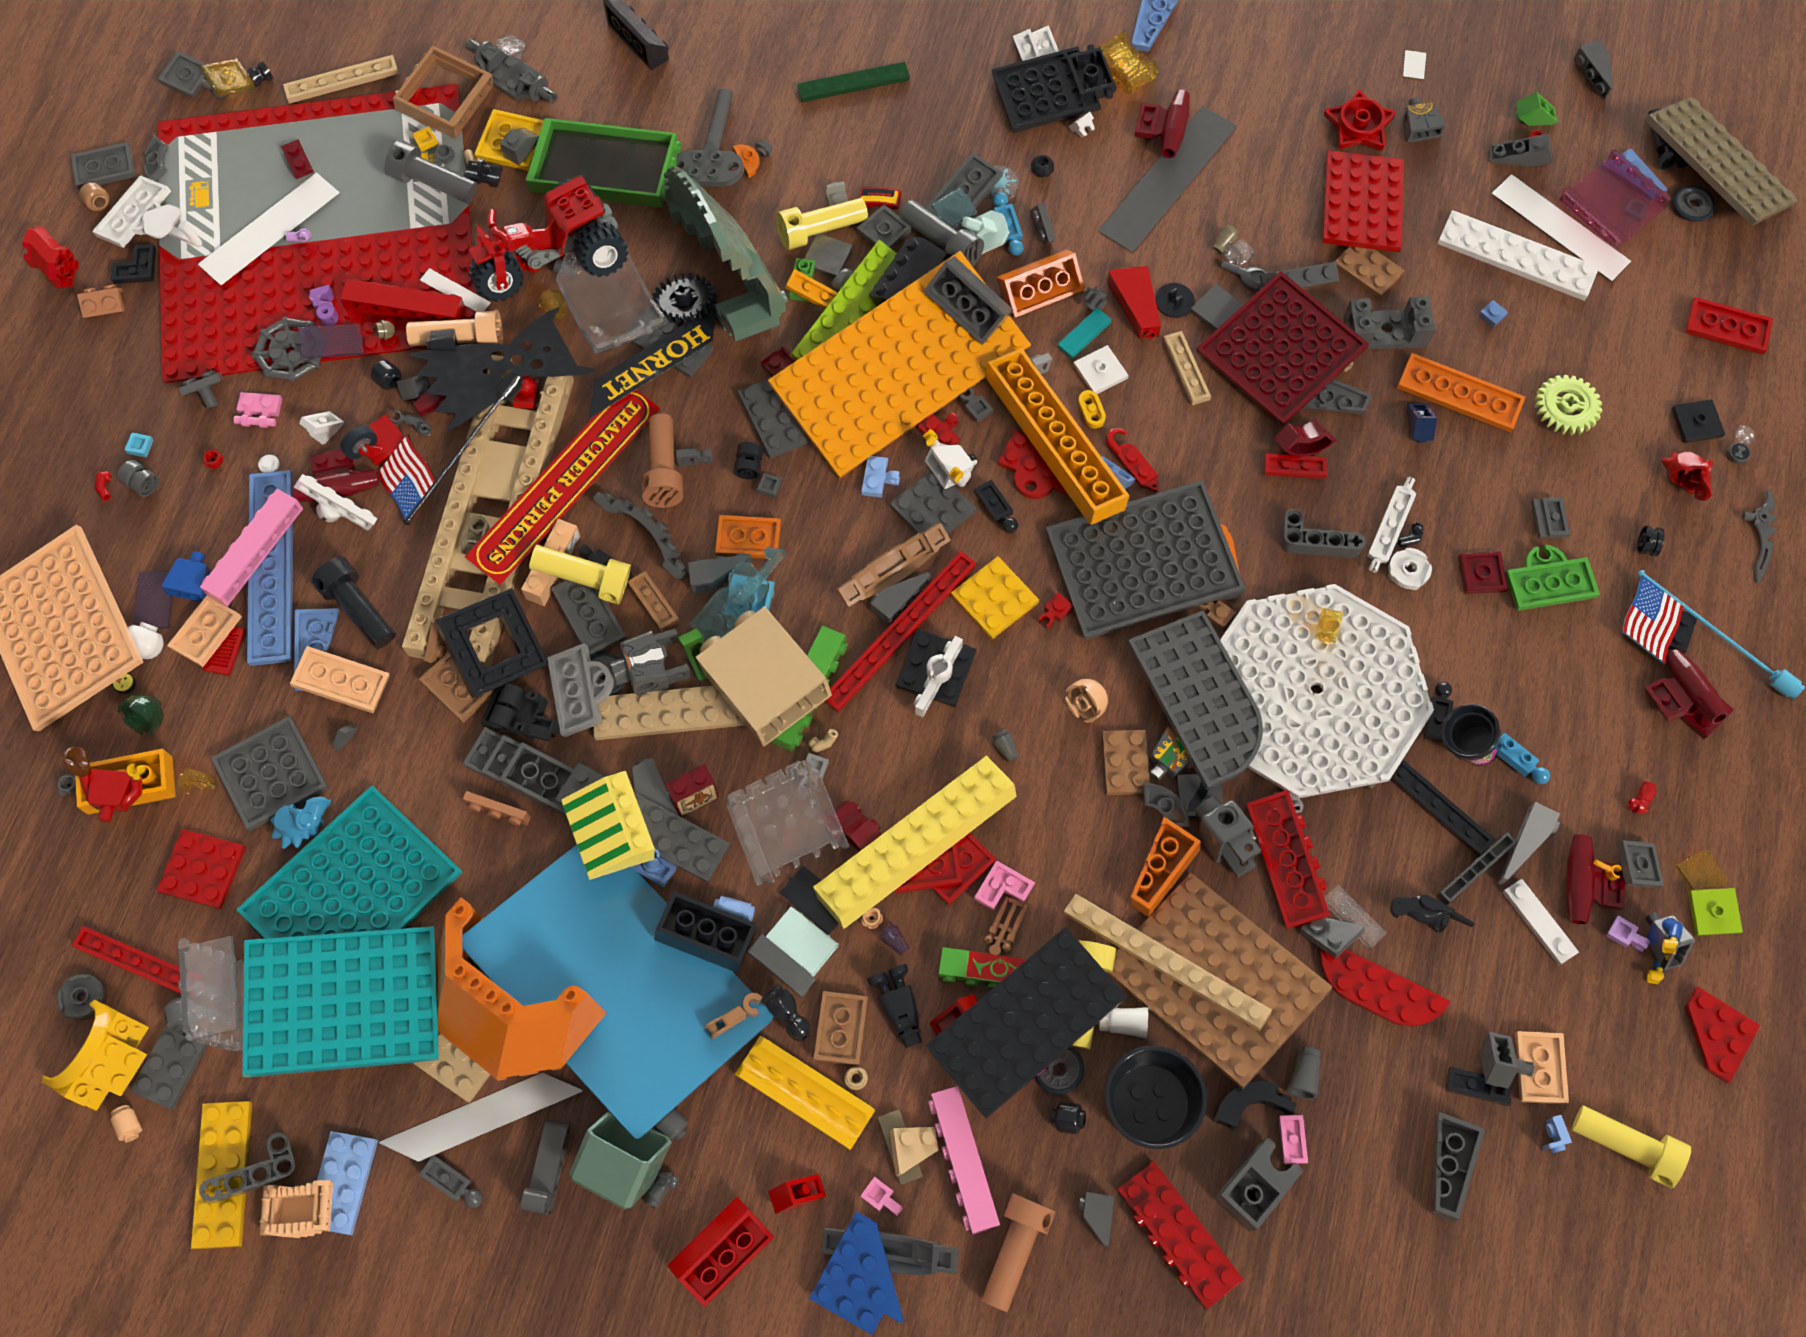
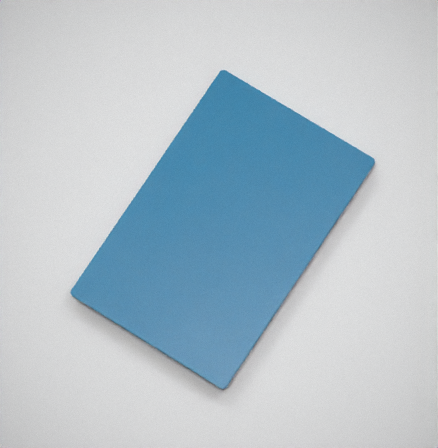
[463,844,774,1140]

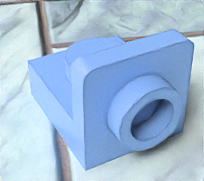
[1542,1115,1572,1154]

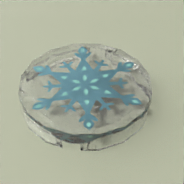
[986,165,1019,200]

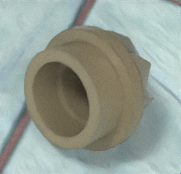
[375,320,395,340]

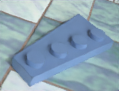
[1131,0,1179,52]
[294,608,340,691]

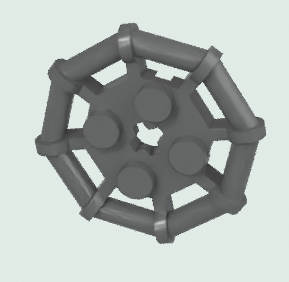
[251,316,327,382]

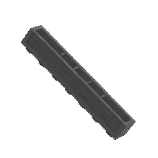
[1436,832,1517,905]

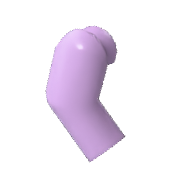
[286,228,311,242]

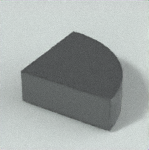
[332,724,358,751]

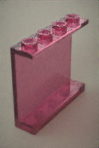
[1560,149,1671,250]

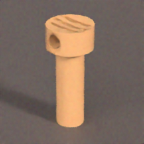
[406,309,503,346]

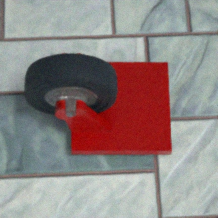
[340,414,405,466]

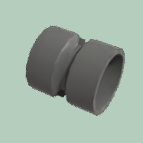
[117,460,159,497]

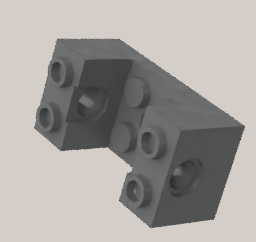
[1344,296,1435,350]

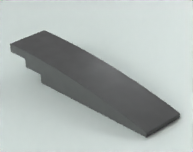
[463,727,574,817]

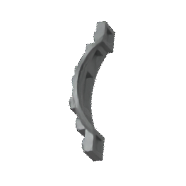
[593,492,689,580]
[821,1227,959,1275]

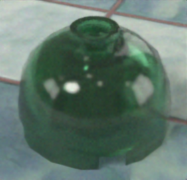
[118,694,164,737]

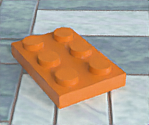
[715,515,781,560]

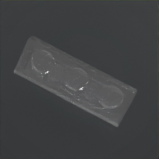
[1325,884,1387,950]

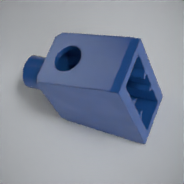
[161,551,211,602]

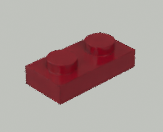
[281,139,314,179]

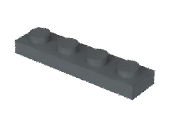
[1259,262,1339,288]

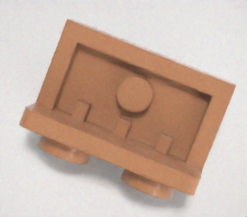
[77,285,125,318]

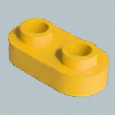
[1078,390,1106,429]

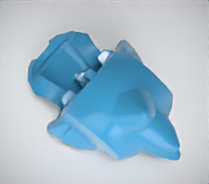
[270,797,331,849]

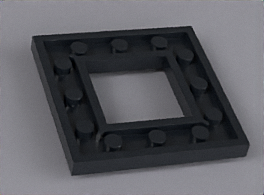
[434,588,548,699]

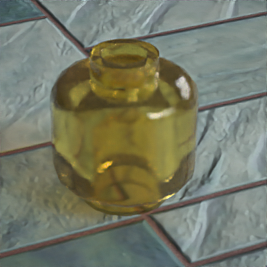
[539,289,568,319]

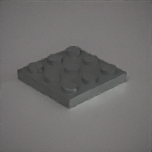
[890,471,977,534]

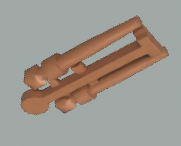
[984,896,1027,955]

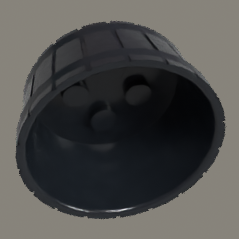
[1105,1046,1207,1149]

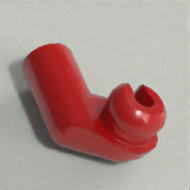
[94,471,112,501]

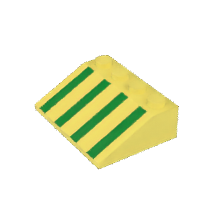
[561,771,655,880]

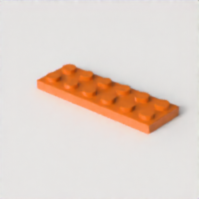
[1397,353,1526,433]

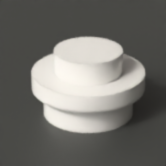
[258,455,280,473]

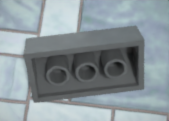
[924,256,1013,345]

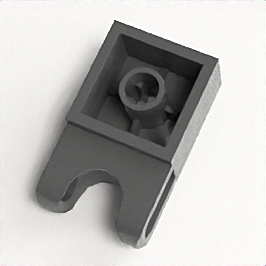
[1214,1137,1303,1232]

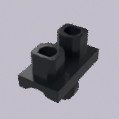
[463,159,503,188]

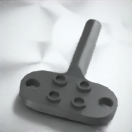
[676,88,744,187]

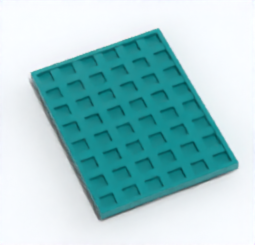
[242,926,439,1078]

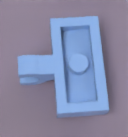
[861,456,900,498]

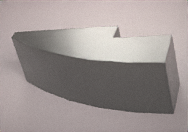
[748,934,816,998]

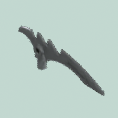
[1742,490,1777,583]

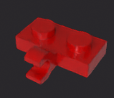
[917,412,960,445]

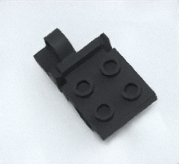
[481,684,559,742]

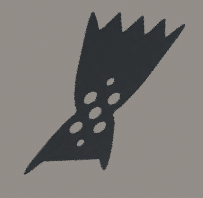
[410,307,596,430]

